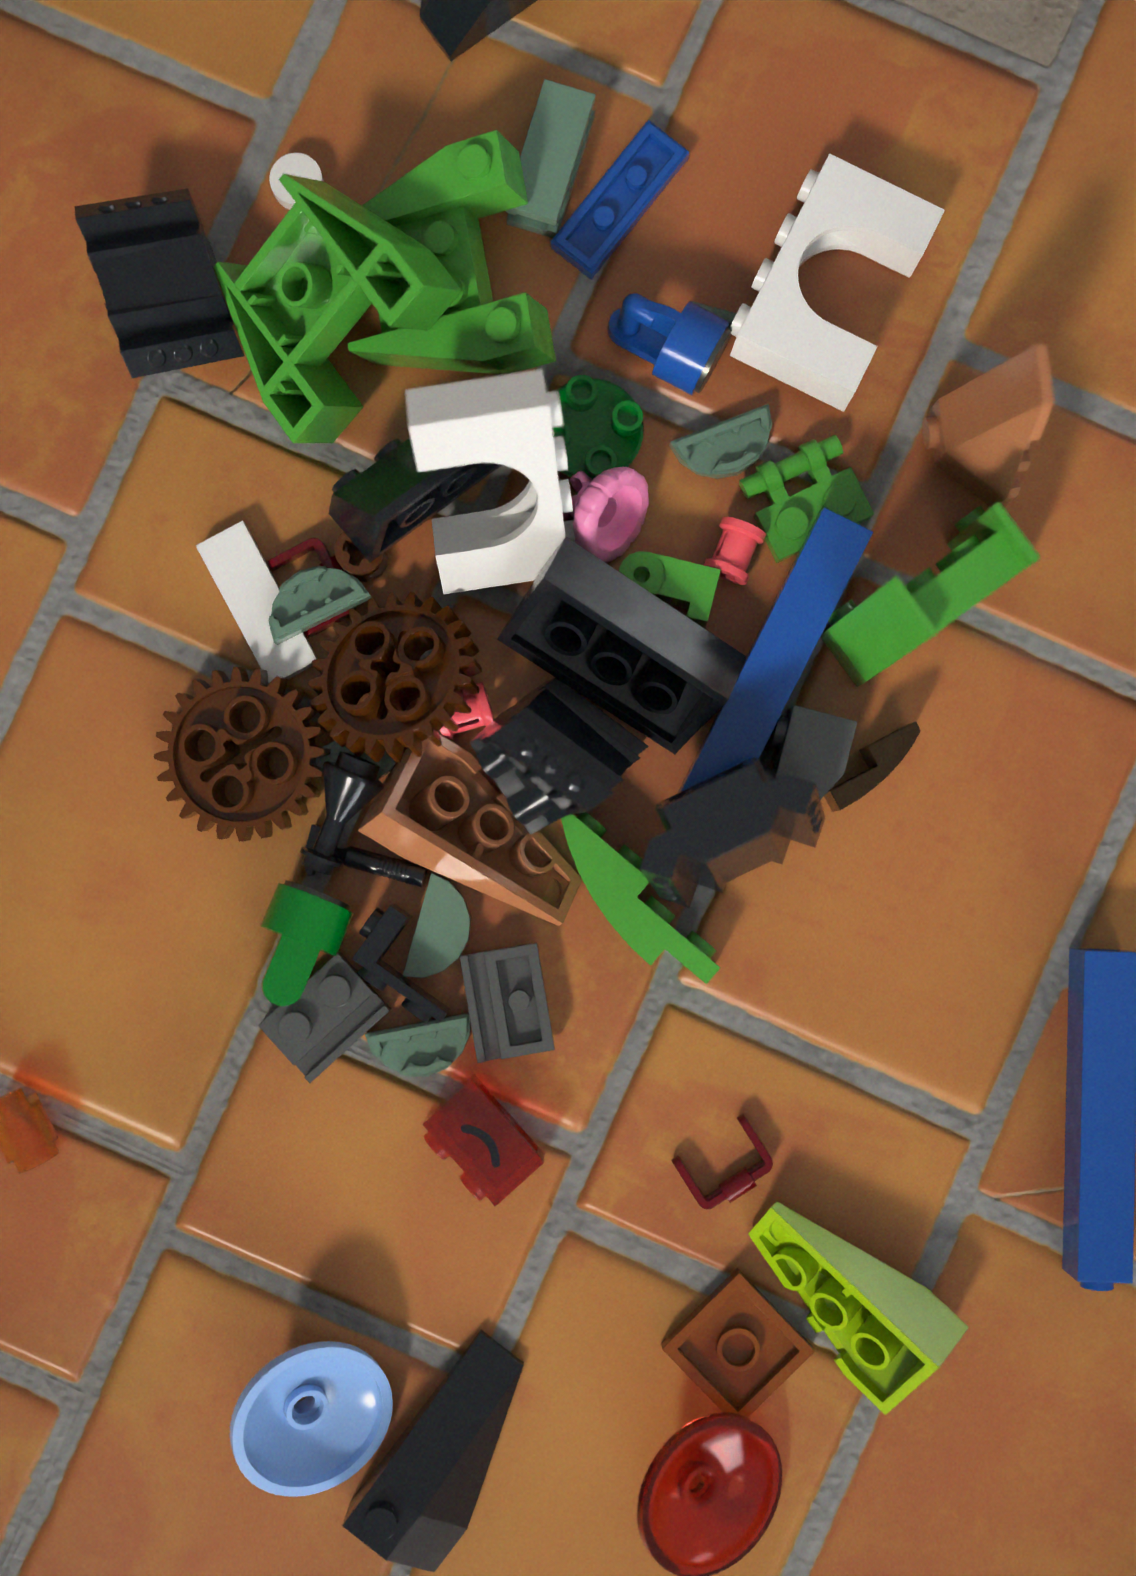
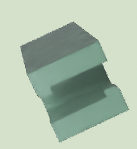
[506,79,596,238]

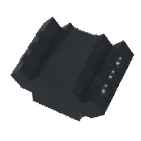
[75,188,244,378]
[470,678,649,835]
[640,757,825,908]

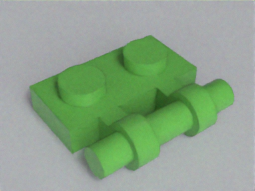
[739,435,874,564]

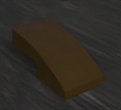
[824,721,921,812]

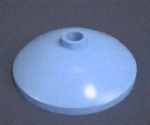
[230,1341,393,1497]

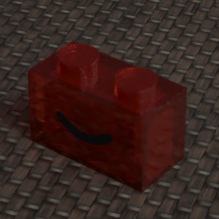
[422,1074,545,1207]

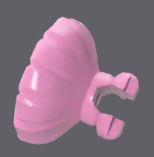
[563,467,649,563]

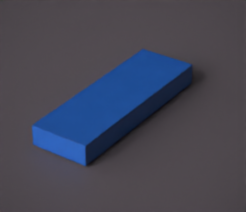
[550,120,690,280]

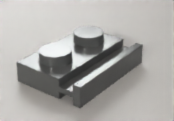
[460,942,555,1063]
[258,952,391,1083]

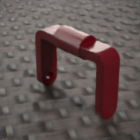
[267,538,356,638]
[671,1114,773,1209]

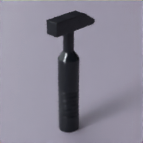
[302,824,428,888]

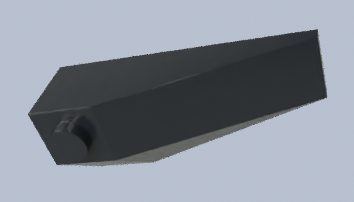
[342,1330,524,1572]

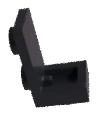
[352,904,450,1023]

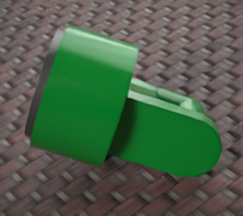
[260,880,354,1006]

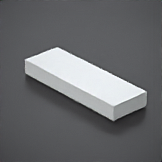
[196,521,318,684]

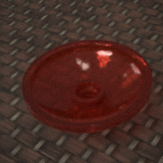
[637,1412,783,1576]

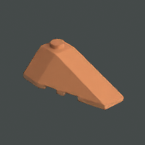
[922,344,1055,507]
[358,733,582,926]

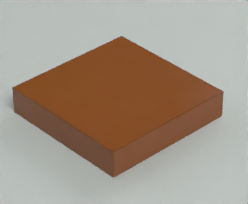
[661,1268,815,1427]

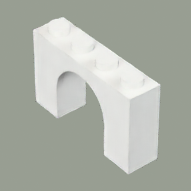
[730,153,945,412]
[405,369,575,594]

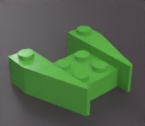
[347,130,556,375]
[213,173,462,443]
[820,502,1041,687]

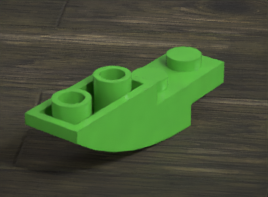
[561,812,720,984]

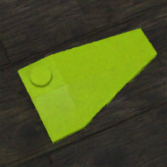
[748,1202,969,1415]

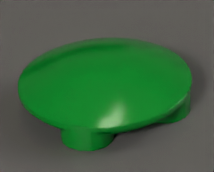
[552,375,644,480]

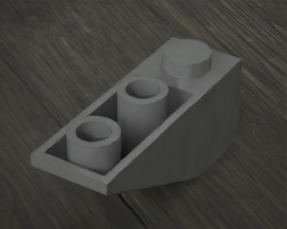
[763,705,857,800]

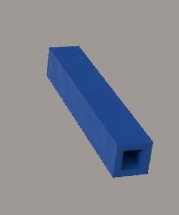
[678,508,873,793]
[1062,948,1136,1291]

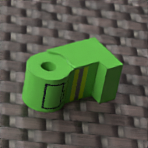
[619,551,721,628]

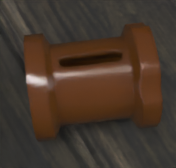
[334,532,388,583]

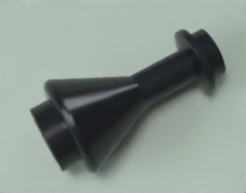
[300,751,384,875]

